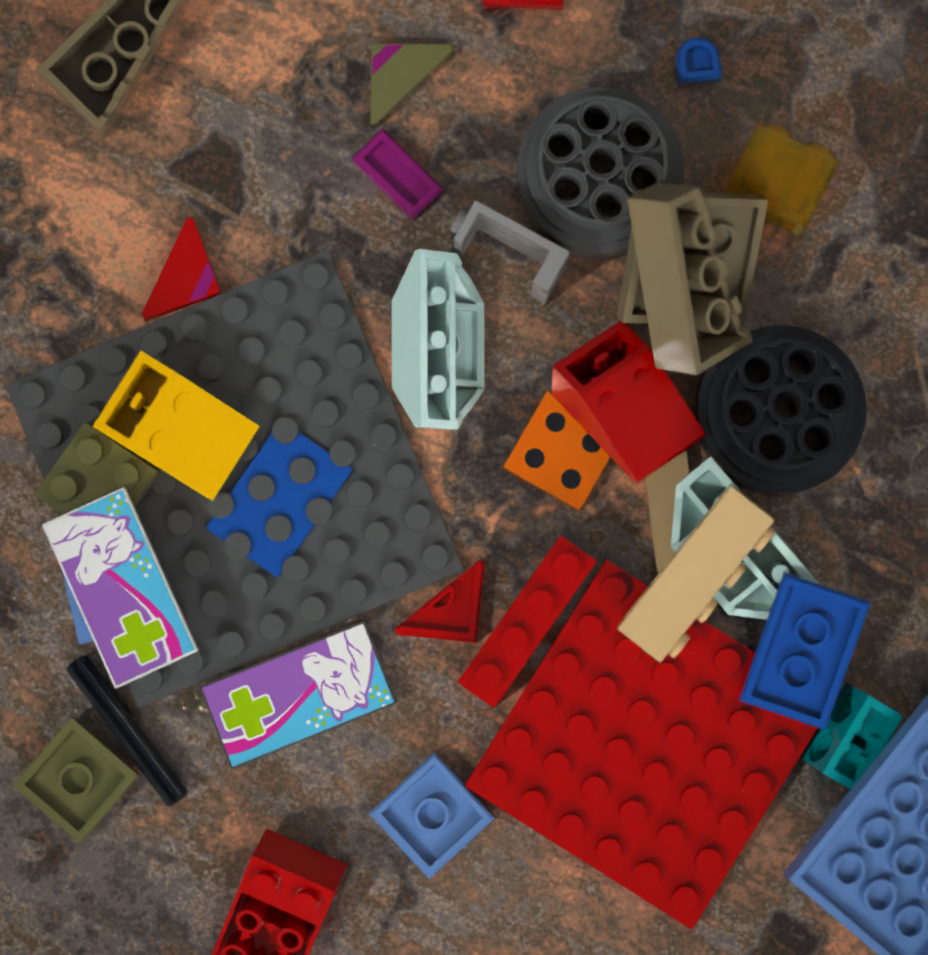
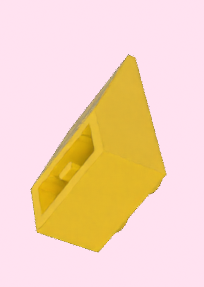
[92,351,260,501]

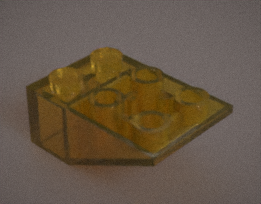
[723,123,840,236]

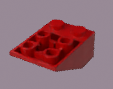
[552,321,705,484]
[212,828,348,955]

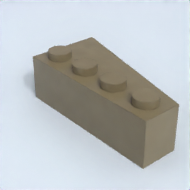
[36,0,187,139]
[627,183,753,375]

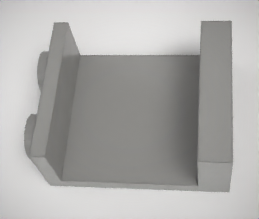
[450,200,570,305]

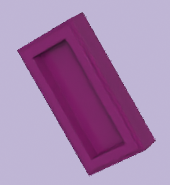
[351,128,444,222]

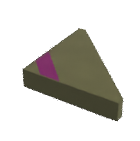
[370,43,452,126]

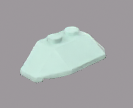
[392,249,485,430]
[671,456,818,619]

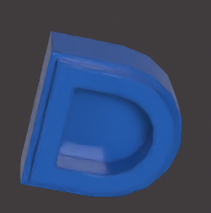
[675,37,722,86]

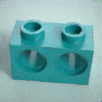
[801,682,903,790]

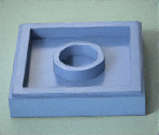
[369,752,495,879]

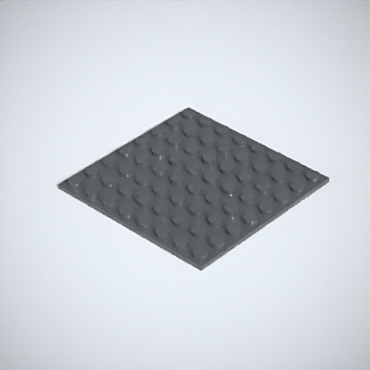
[5,249,464,708]

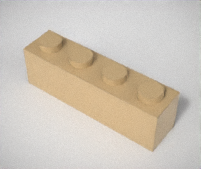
[617,483,775,663]

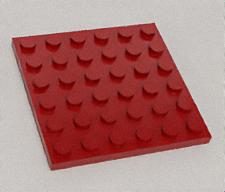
[465,559,818,930]

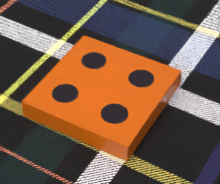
[503,391,610,511]

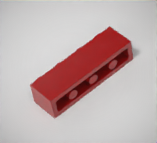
[457,535,597,708]

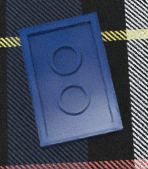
[205,432,353,578]
[739,572,871,730]

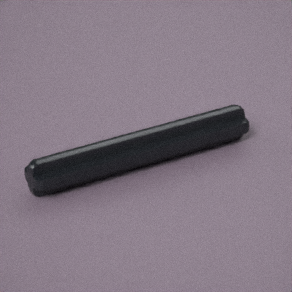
[66,656,187,807]

